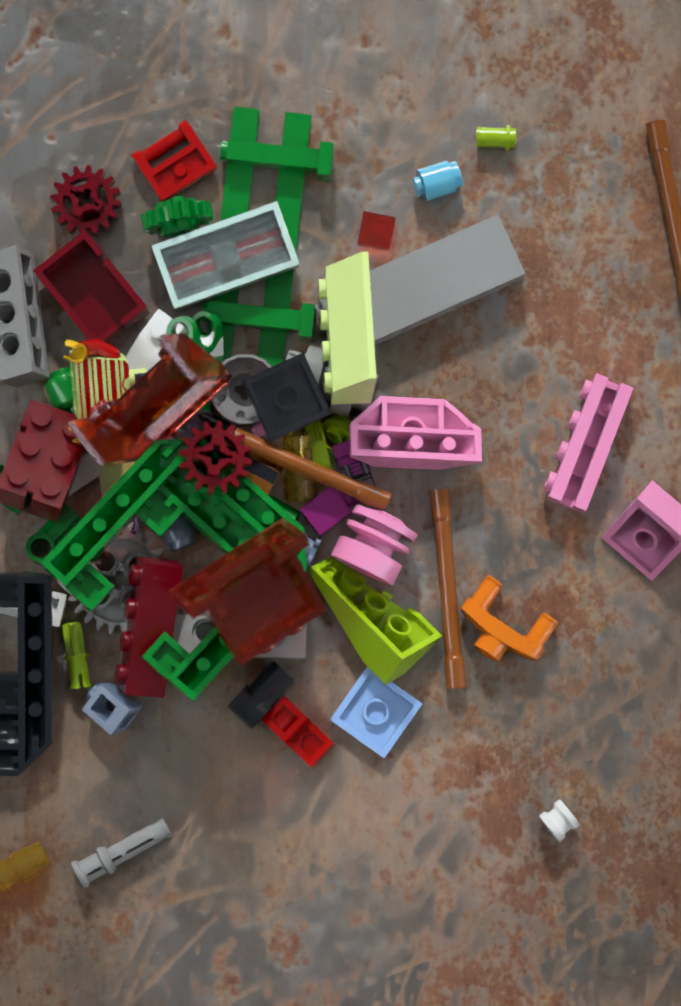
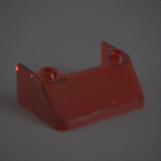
[67,333,232,467]

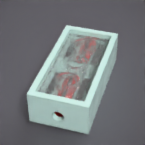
[152,201,300,311]

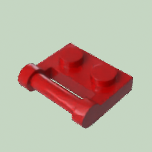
[131,119,217,202]

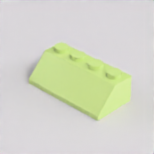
[318,252,377,404]

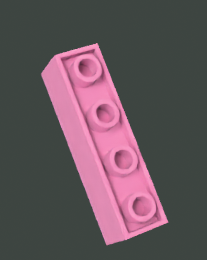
[544,373,633,514]

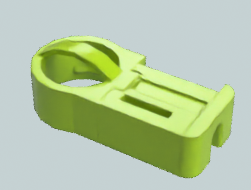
[304,419,335,470]

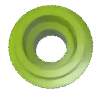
[322,414,351,444]

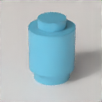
[412,161,463,201]

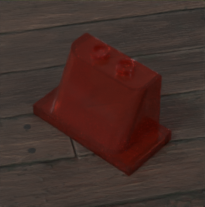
[168,518,327,666]

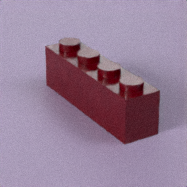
[115,556,183,698]

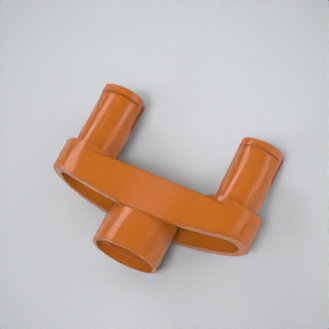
[460,575,558,662]

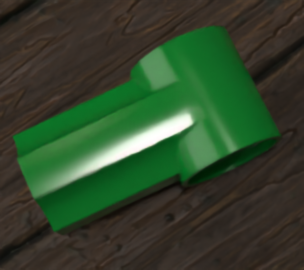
[25,504,82,566]

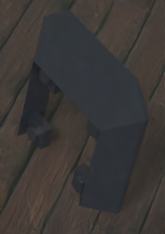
[0,570,53,776]

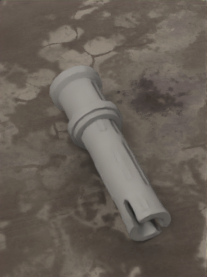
[71,817,172,889]

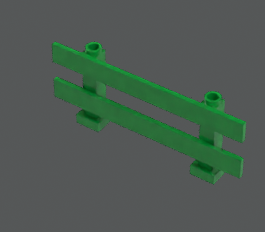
[201,106,334,366]

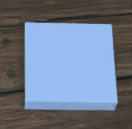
[330,666,422,758]

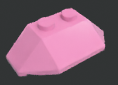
[349,396,482,470]

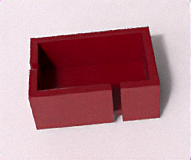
[33,230,150,345]
[0,399,88,523]

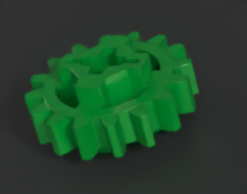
[141,196,214,238]

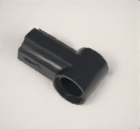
[227,661,294,729]

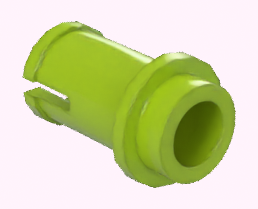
[476,125,516,151]

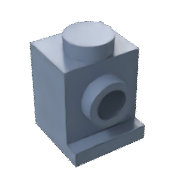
[82,681,143,736]

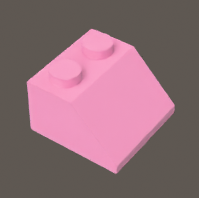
[602,480,681,581]

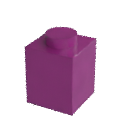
[300,487,353,537]

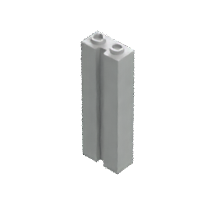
[315,214,526,346]

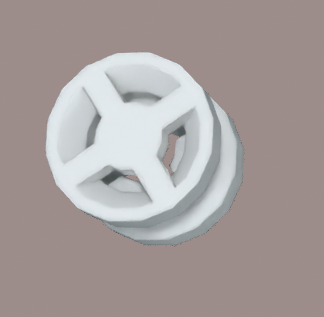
[539,799,580,842]

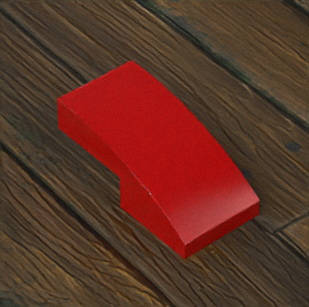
[261,696,336,769]

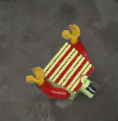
[63,338,149,444]

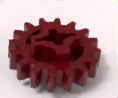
[50,165,122,237]
[178,421,252,496]

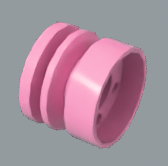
[331,504,418,586]

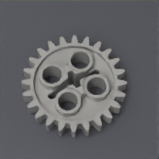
[68,527,164,634]

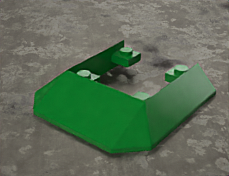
[40,438,307,702]

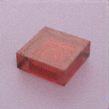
[357,211,396,251]

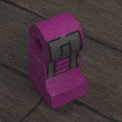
[331,440,376,505]

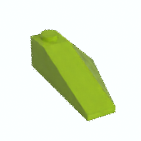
[309,557,442,685]

